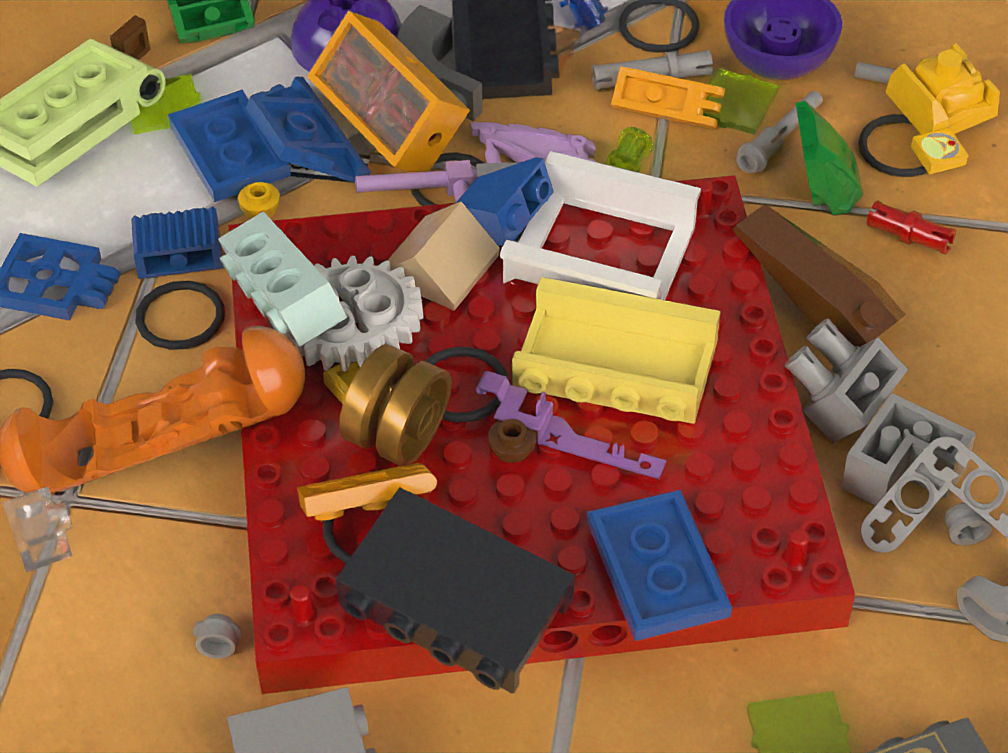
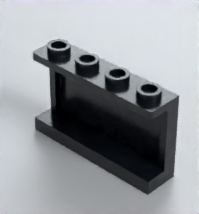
[452,0,559,99]
[336,487,575,694]

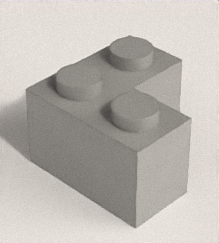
[841,393,976,505]

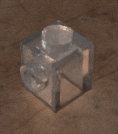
[2,486,73,573]

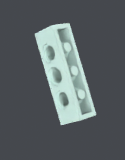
[218,212,347,347]

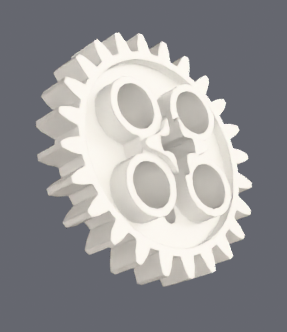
[285,256,424,371]

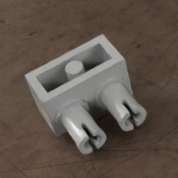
[784,318,908,443]

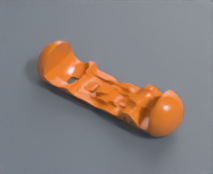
[0,326,305,497]

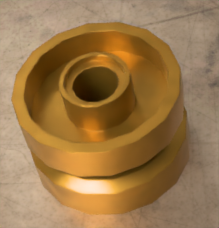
[339,344,452,466]

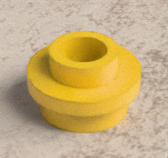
[238,182,280,218]

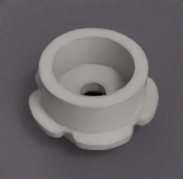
[193,614,242,659]

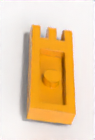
[611,66,726,129]
[297,463,437,520]

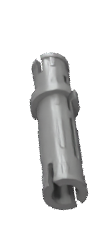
[592,50,713,90]

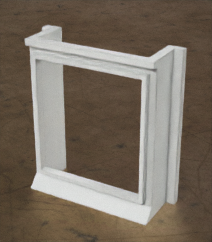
[500,151,701,300]

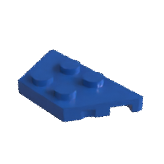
[245,76,371,183]

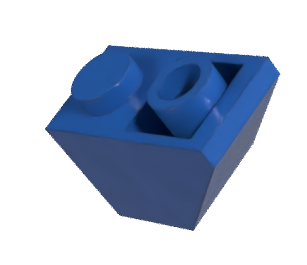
[455,157,554,246]

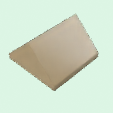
[388,202,500,310]

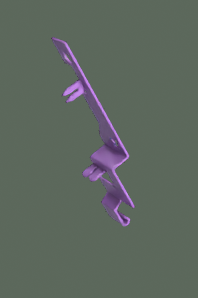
[476,371,666,479]

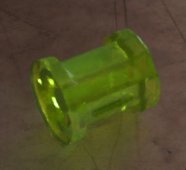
[605,127,653,173]

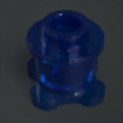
[558,0,609,31]

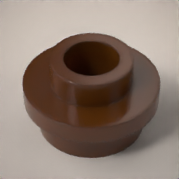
[488,419,536,463]

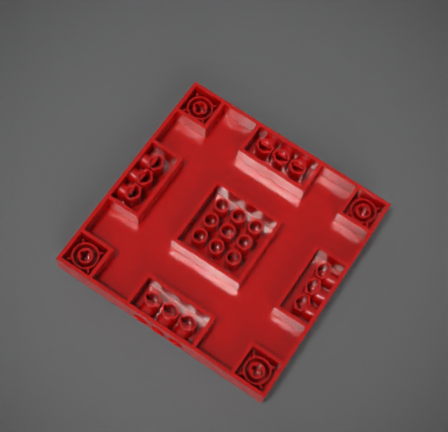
[228,175,855,694]

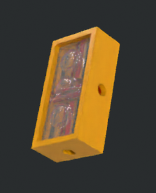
[307,10,470,173]

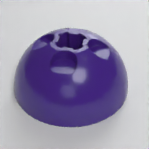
[291,0,402,72]
[724,0,842,80]

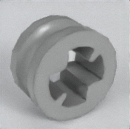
[944,502,993,546]

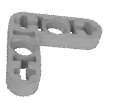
[861,437,1008,553]

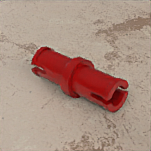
[867,200,956,255]

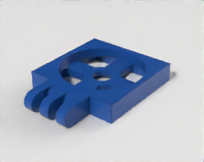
[0,233,120,321]

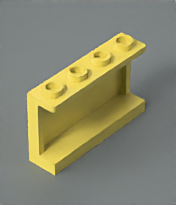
[512,277,720,424]

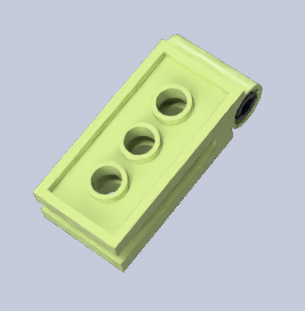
[0,39,165,187]

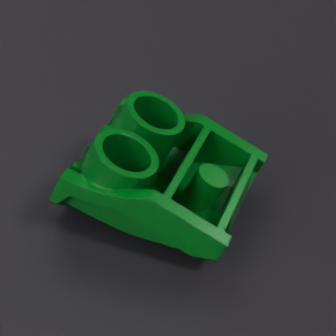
[166,0,255,44]
[795,101,863,216]

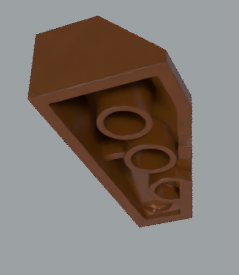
[732,204,906,347]

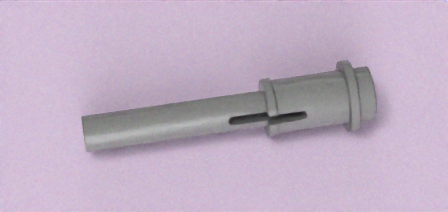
[736,91,823,173]

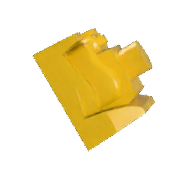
[885,43,1000,134]

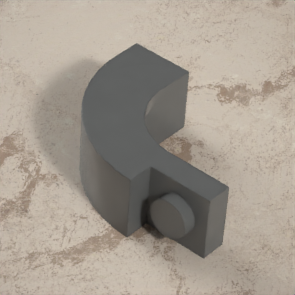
[397,5,482,122]

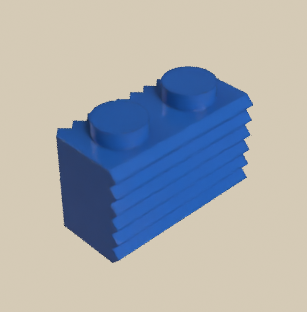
[131,206,224,279]

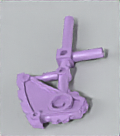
[355,122,596,202]

